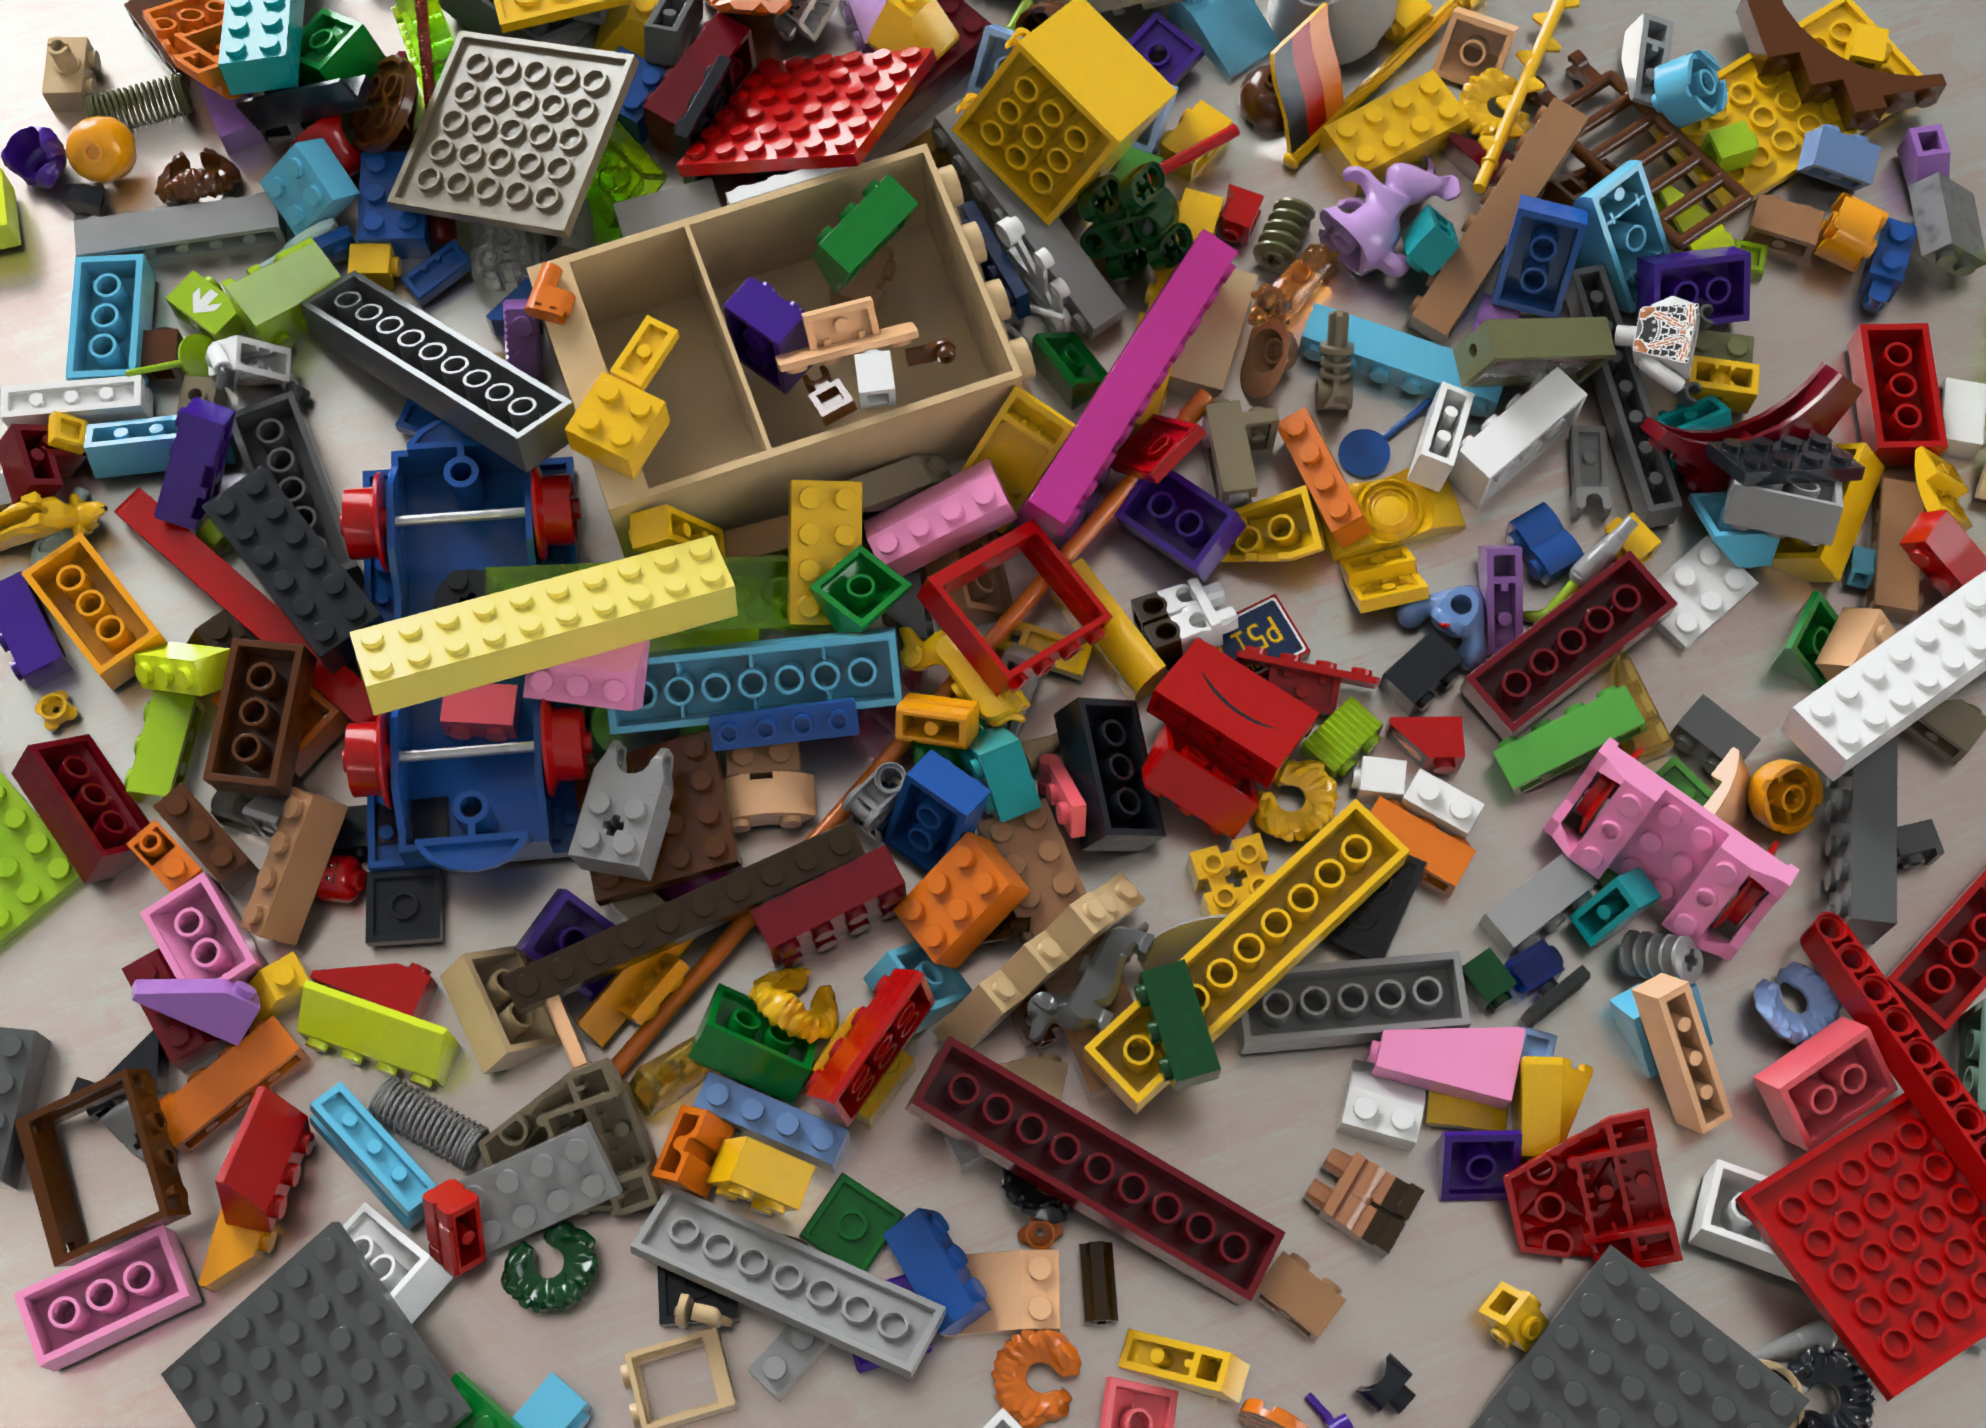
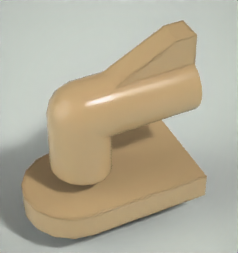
[673,1293,733,1329]

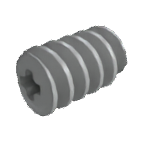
[1617,930,1704,984]

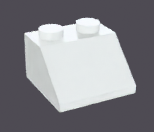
[1336,1059,1426,1152]

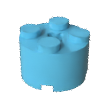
[1651,50,1728,129]

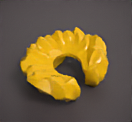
[1459,67,1532,141]
[1253,759,1339,842]
[749,966,839,1044]

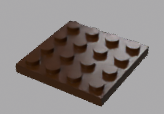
[573,729,742,906]

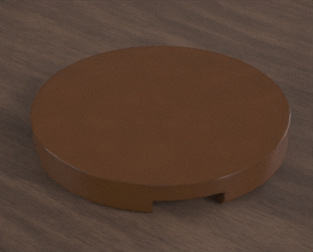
[350,55,417,154]

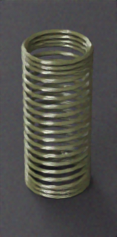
[82,72,193,130]

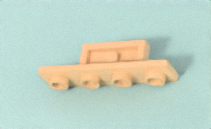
[775,296,919,374]

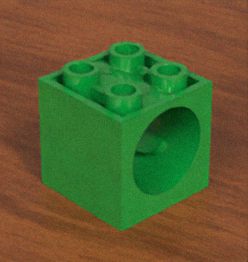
[298,8,386,116]

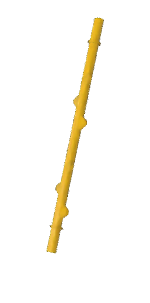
[1472,0,1581,193]

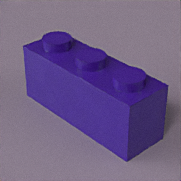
[0,571,74,689]

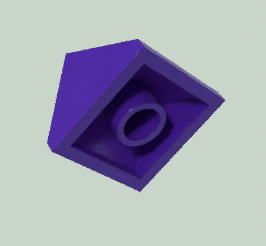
[1435,1130,1522,1201]

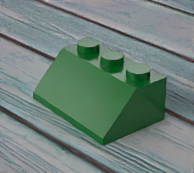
[812,174,919,295]
[688,983,818,1104]

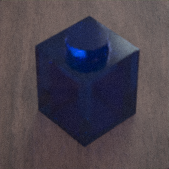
[1504,938,1565,1001]

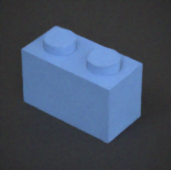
[1796,124,1881,191]

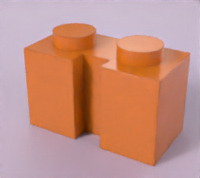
[651,1105,736,1199]

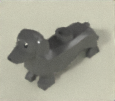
[1027,922,1155,1042]

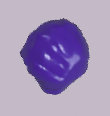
[1,125,67,189]

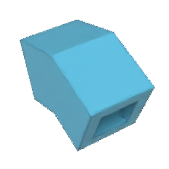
[1845,545,1876,589]

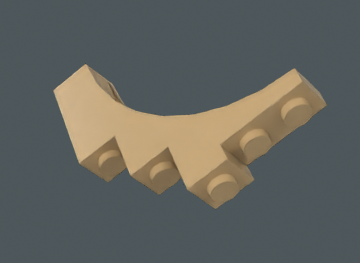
[932,872,1145,1049]

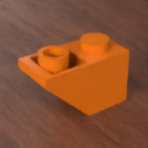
[126,819,204,892]

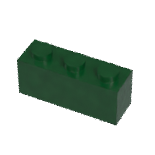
[1134,959,1221,1092]

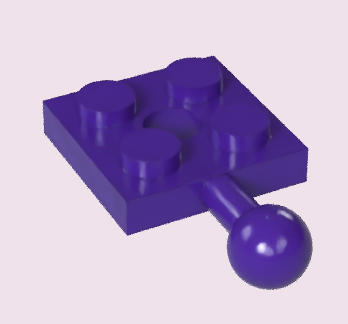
[1128,11,1205,86]

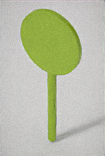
[125,333,215,377]

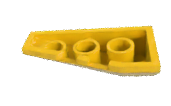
[1220,485,1324,562]

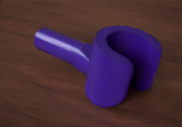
[1304,1393,1353,1428]

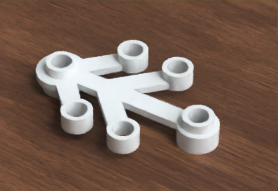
[994,216,1072,333]

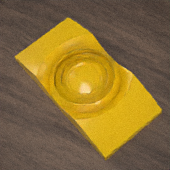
[959,385,1076,534]
[1318,468,1466,563]

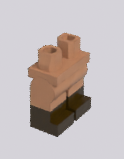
[1303,1148,1425,1259]

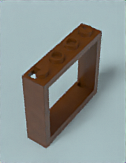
[14,1068,191,1267]

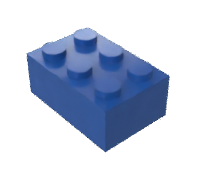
[356,151,434,259]
[1491,194,1589,318]
[882,749,991,873]

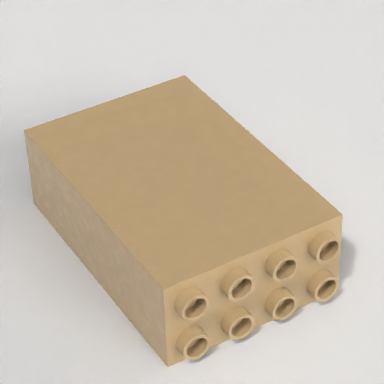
[526,143,1036,558]

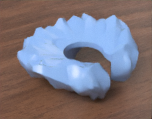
[1753,961,1843,1045]

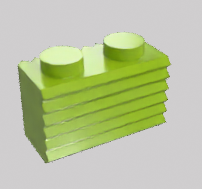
[1300,696,1384,779]

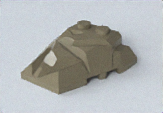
[478,1058,660,1215]

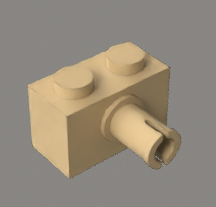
[42,36,101,112]

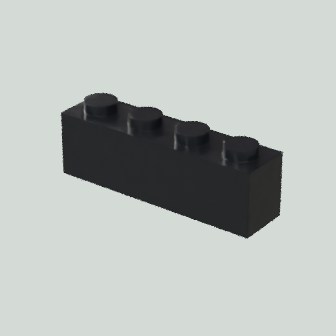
[331,796,449,863]

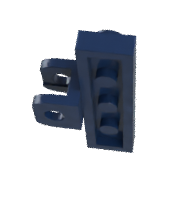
[961,200,1031,320]

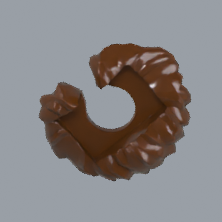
[155,147,241,204]

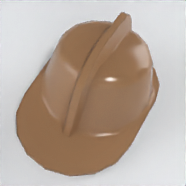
[1240,316,1298,398]

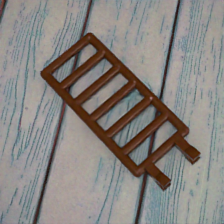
[1525,49,1753,250]

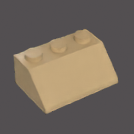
[440,945,562,1074]

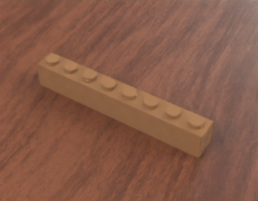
[1408,97,1589,346]

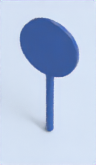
[1338,397,1433,478]

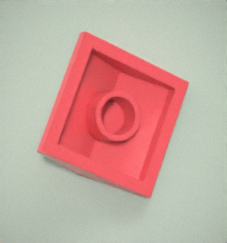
[1100,1376,1178,1428]

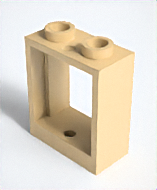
[620,1327,739,1428]

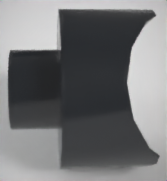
[1355,1353,1416,1415]

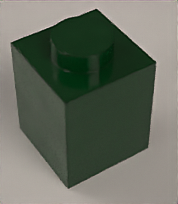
[1462,947,1517,1013]

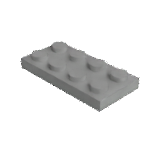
[458,1121,623,1254]

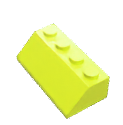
[297,980,461,1089]

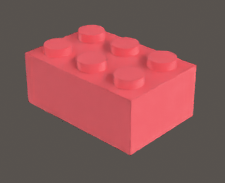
[1753,1016,1898,1152]

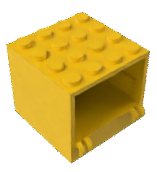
[951,0,1178,226]

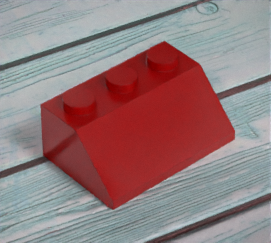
[1142,723,1260,840]
[215,1085,315,1233]

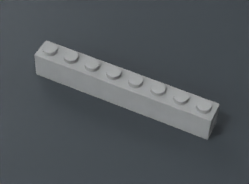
[932,98,1126,341]

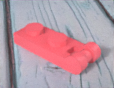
[1037,754,1087,838]

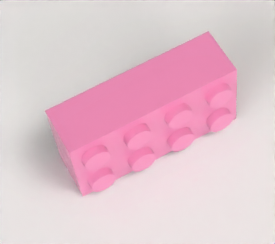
[14,1224,202,1372]

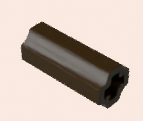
[1079,1241,1119,1325]

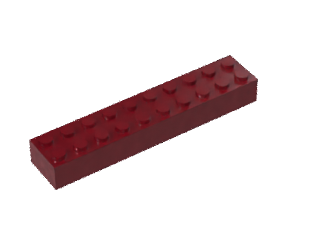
[904,1035,1286,1305]

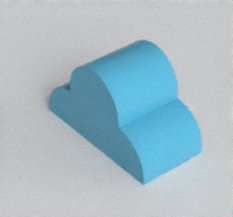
[1572,160,1671,314]

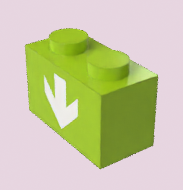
[165,270,246,341]

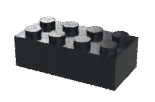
[1054,697,1166,851]

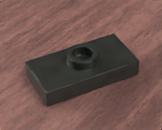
[1520,965,1591,1028]

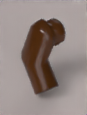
[905,338,956,366]

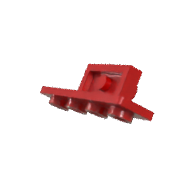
[1234,646,1380,716]

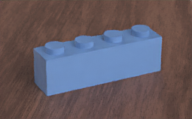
[693,1071,850,1174]

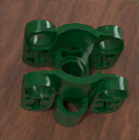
[1077,161,1193,282]

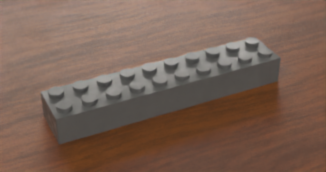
[300,270,576,473]

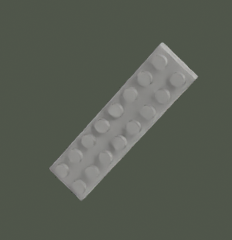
[630,1184,946,1380]

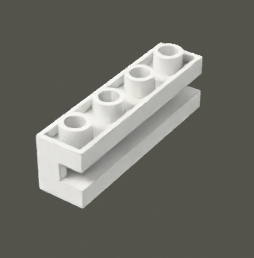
[0,375,153,428]

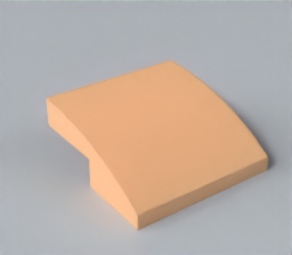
[1703,747,1751,831]

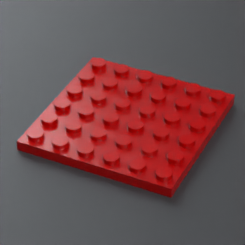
[676,46,937,177]
[1735,1092,1986,1402]

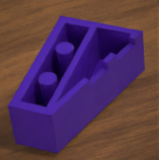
[154,397,236,531]

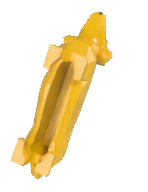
[0,491,108,552]
[898,621,1032,727]

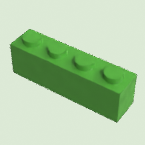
[1493,685,1648,797]

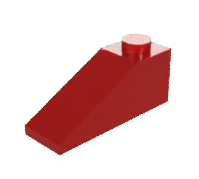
[310,963,438,1019]

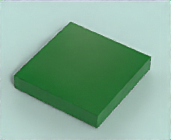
[799,1172,906,1272]

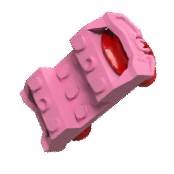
[1542,737,1800,963]

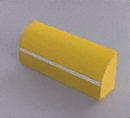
[1051,557,1166,703]

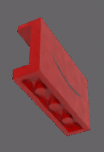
[1146,637,1320,789]

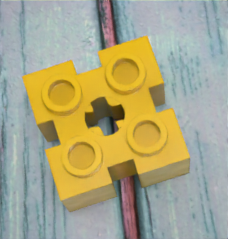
[1186,833,1274,916]

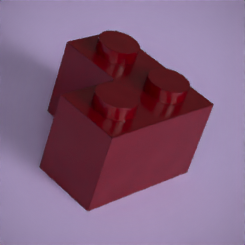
[0,424,87,504]

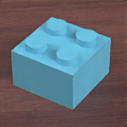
[259,137,360,236]

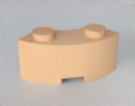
[724,771,817,833]

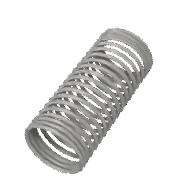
[368,1075,490,1171]

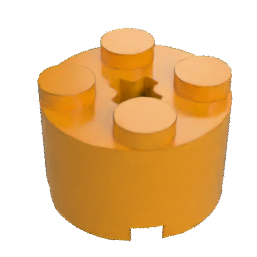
[1812,192,1889,273]

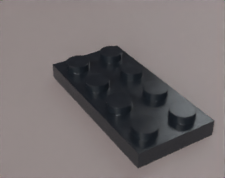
[1704,435,1866,486]

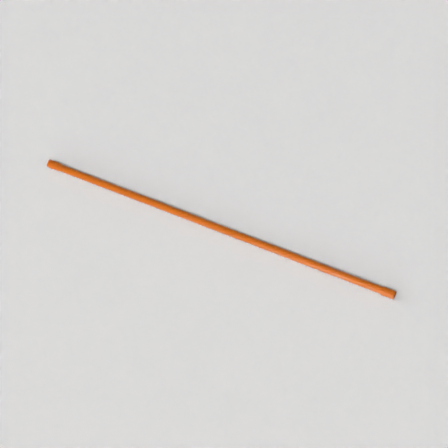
[611,389,1215,1077]

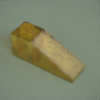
[1612,650,1674,765]
[629,1035,717,1119]

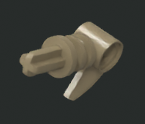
[1315,310,1354,410]

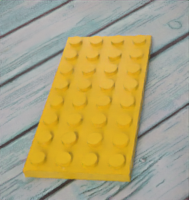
[1647,0,1924,209]

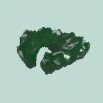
[501,1220,599,1314]

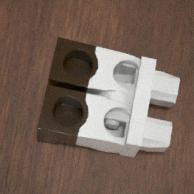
[1131,577,1239,668]

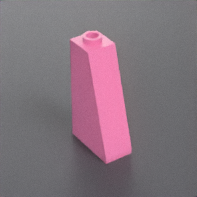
[1367,1027,1526,1110]

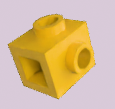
[1478,1281,1549,1352]

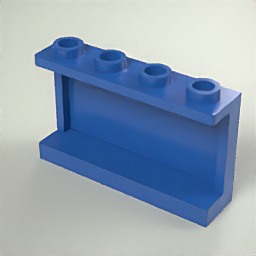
[708,698,861,752]

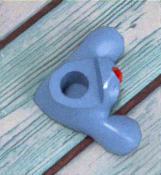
[1396,585,1487,670]

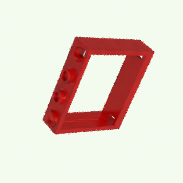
[917,519,1113,697]

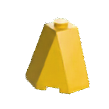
[1511,1056,1593,1163]

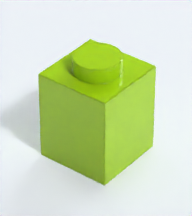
[1700,120,1759,172]

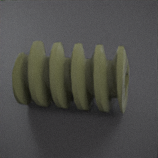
[1253,197,1316,274]

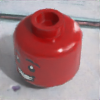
[316,854,367,903]

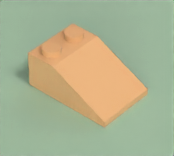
[943,1249,1060,1336]

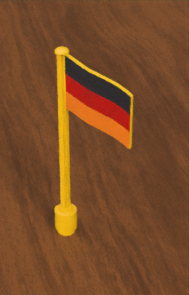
[1270,0,1481,169]

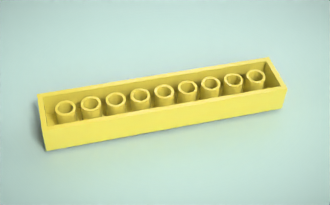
[349,535,738,716]

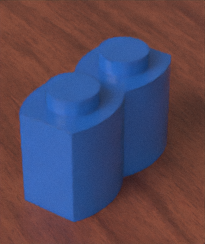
[1505,502,1584,586]

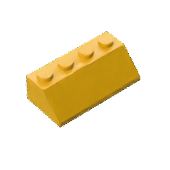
[1770,442,1885,582]

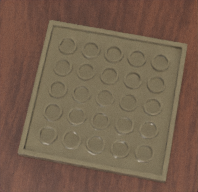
[387,30,640,238]

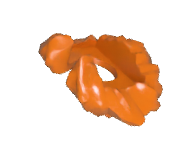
[991,1329,1082,1428]

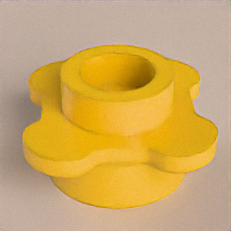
[35,690,78,731]

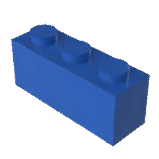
[883,1208,991,1336]

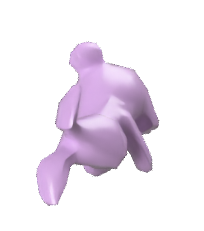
[1318,155,1462,278]

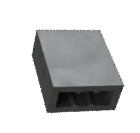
[1908,172,1986,277]

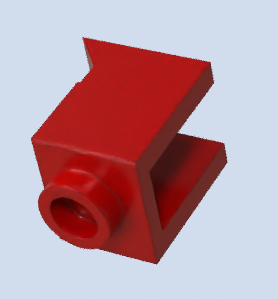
[1218,184,1264,245]

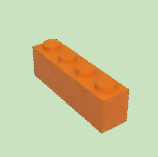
[1278,407,1373,549]
[159,1015,309,1155]

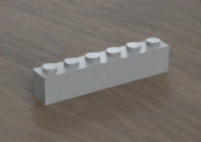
[74,192,287,264]

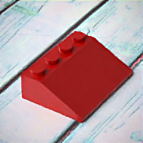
[805,968,936,1128]

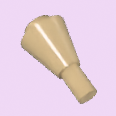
[1021,732,1060,775]

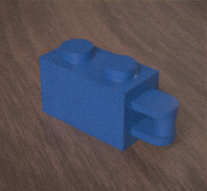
[1857,217,1917,313]

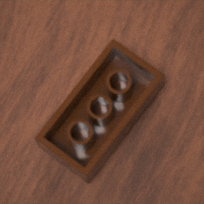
[203,638,317,798]

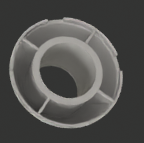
[1268,0,1398,65]

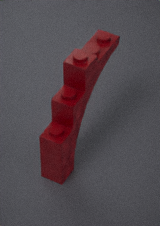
[1640,362,1863,493]

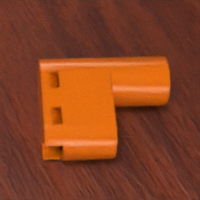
[524,262,576,325]

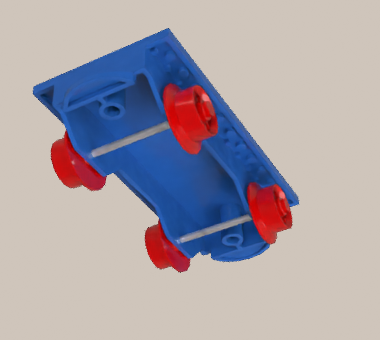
[339,419,593,873]

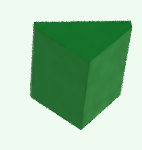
[1032,332,1107,411]
[809,545,912,633]
[1771,591,1839,690]

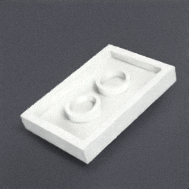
[1656,535,1759,653]

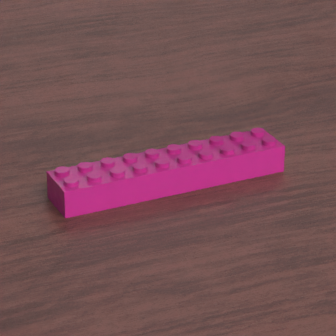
[1012,228,1238,540]

